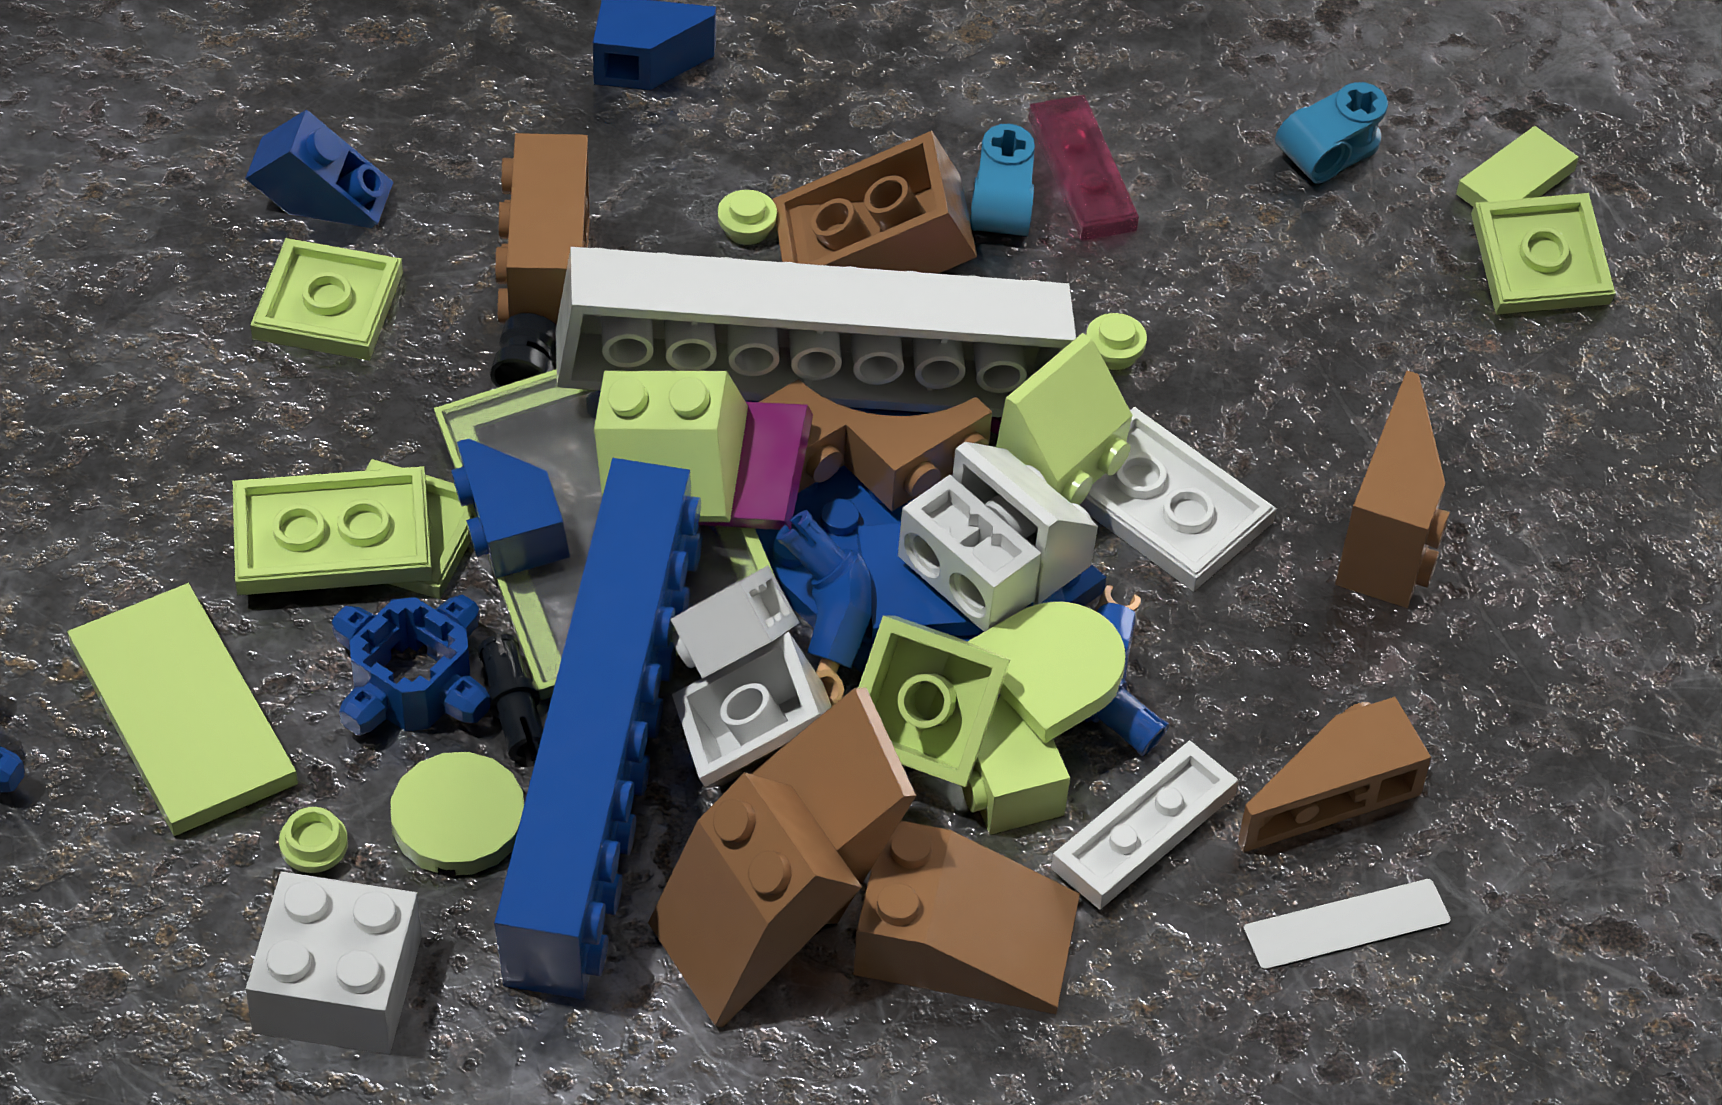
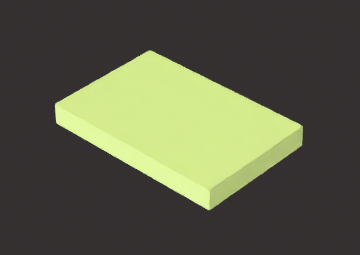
[232,466,432,595]

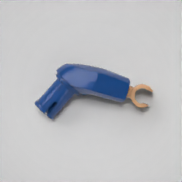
[776,510,871,706]
[1084,585,1169,757]

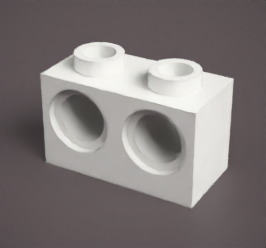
[898,475,1041,632]
[670,565,800,679]

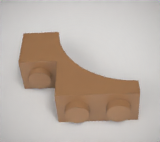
[759,379,992,511]

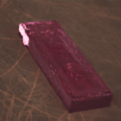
[1028,94,1139,241]

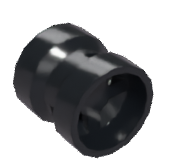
[490,313,557,388]

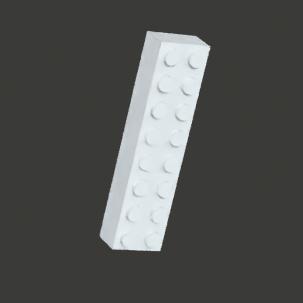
[556,247,1076,417]

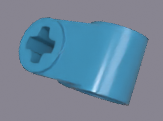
[1275,82,1388,183]
[970,124,1035,237]

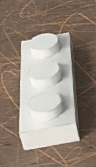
[1051,740,1239,910]

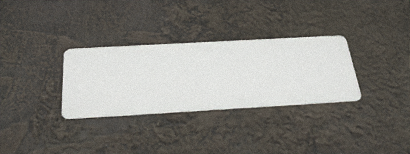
[1244,879,1450,969]

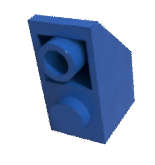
[593,0,716,90]
[245,109,393,228]
[451,439,570,578]

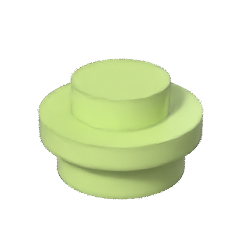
[718,190,777,245]
[1086,313,1147,370]
[279,807,348,873]

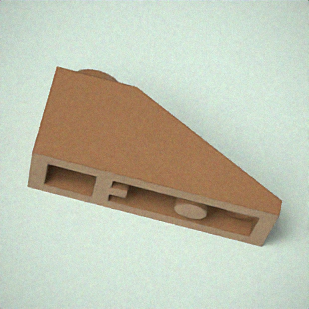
[1237,697,1432,853]

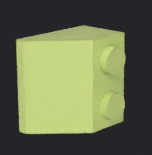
[996,333,1133,505]
[594,371,748,522]
[858,616,1010,787]

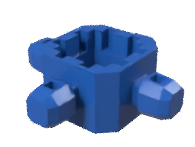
[331,594,490,735]

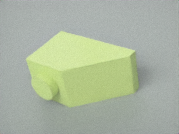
[962,695,1070,835]

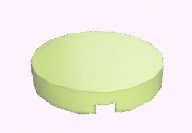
[391,752,524,875]

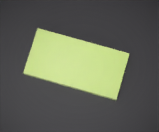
[67,583,298,836]

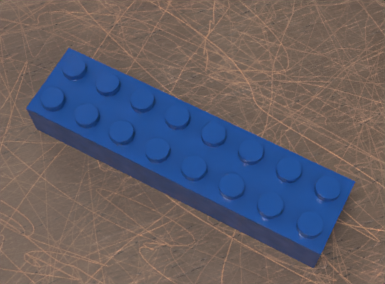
[494,458,702,1000]

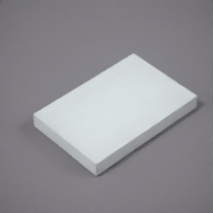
[1080,407,1277,592]

